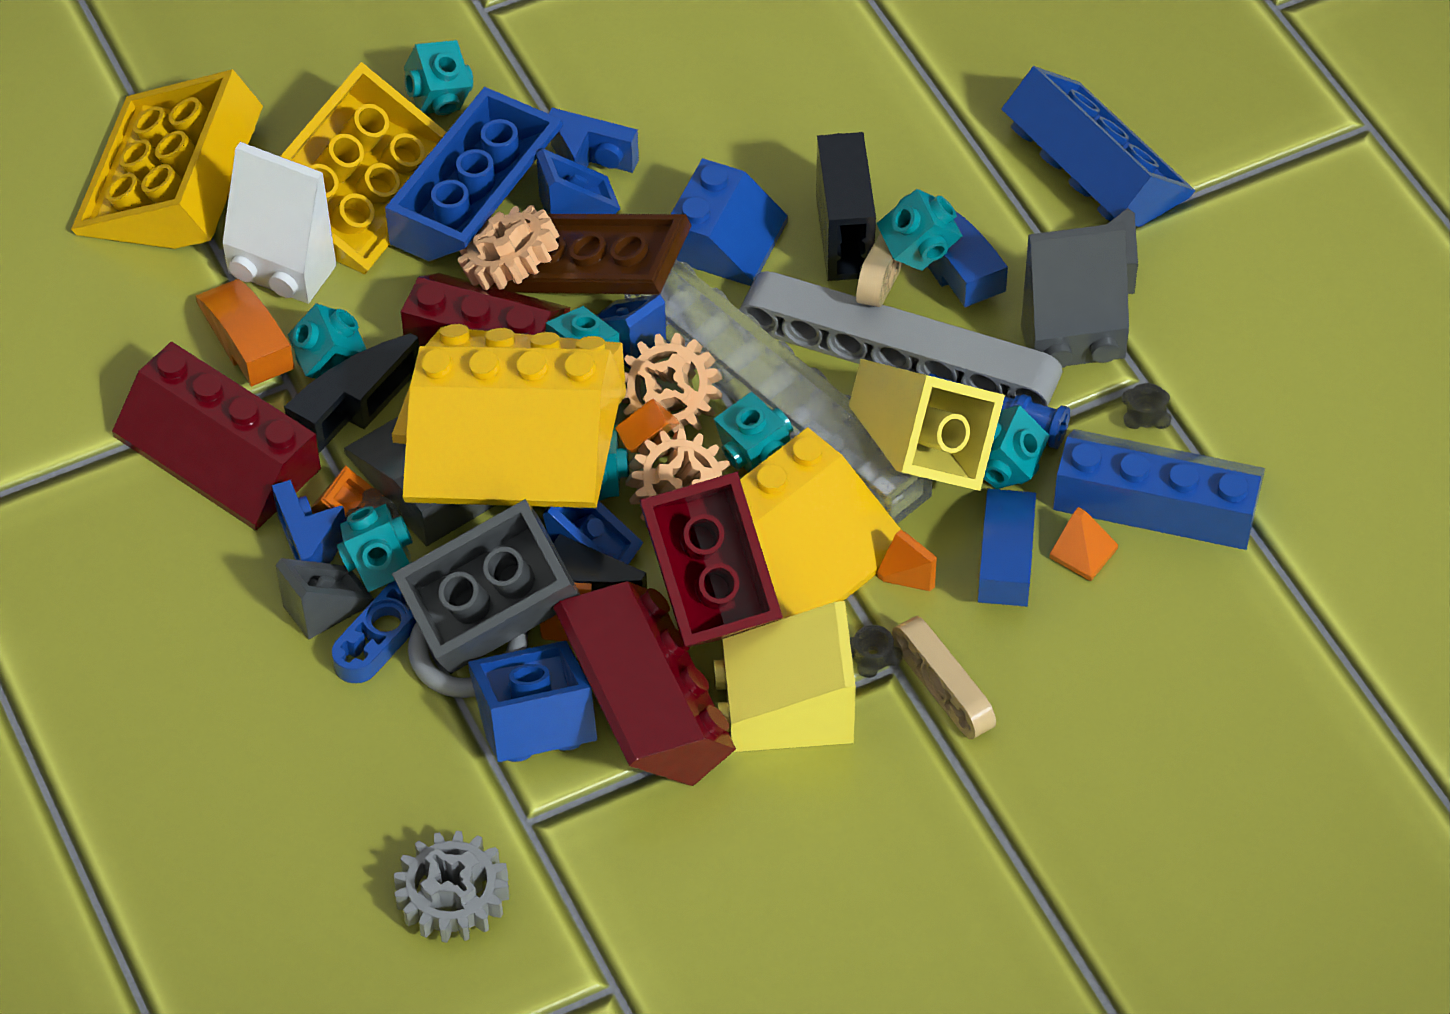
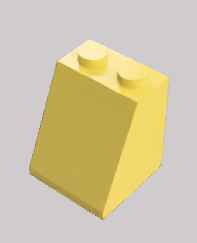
[849,359,1005,491]
[713,601,856,752]

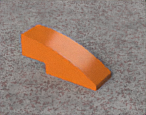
[195,279,295,387]

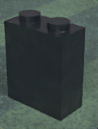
[816,132,876,281]

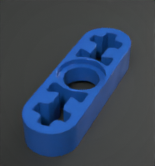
[332,581,416,683]

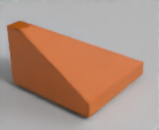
[311,466,383,521]
[1049,507,1118,581]
[877,530,937,591]

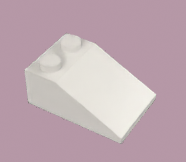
[223,142,336,304]

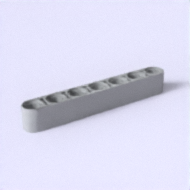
[738,271,1063,406]

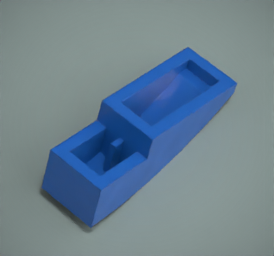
[927,211,1008,308]
[978,488,1036,607]

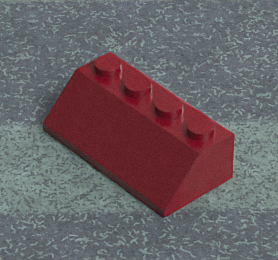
[112,341,321,531]
[553,581,736,786]

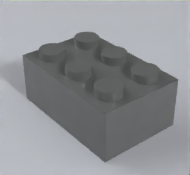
[392,499,581,674]

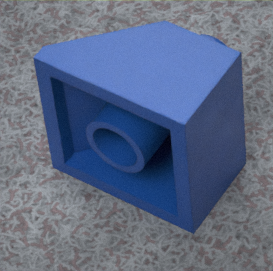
[671,158,788,286]
[468,640,597,762]

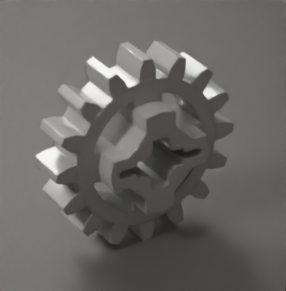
[394,831,510,943]

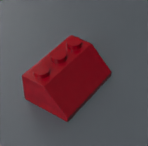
[400,273,570,347]
[639,471,783,648]

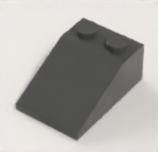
[1021,222,1129,368]
[344,417,496,547]

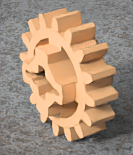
[458,205,559,290]
[621,333,722,433]
[625,429,730,521]

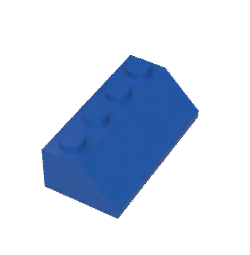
[1001,66,1196,227]
[385,87,563,261]
[1053,429,1265,550]

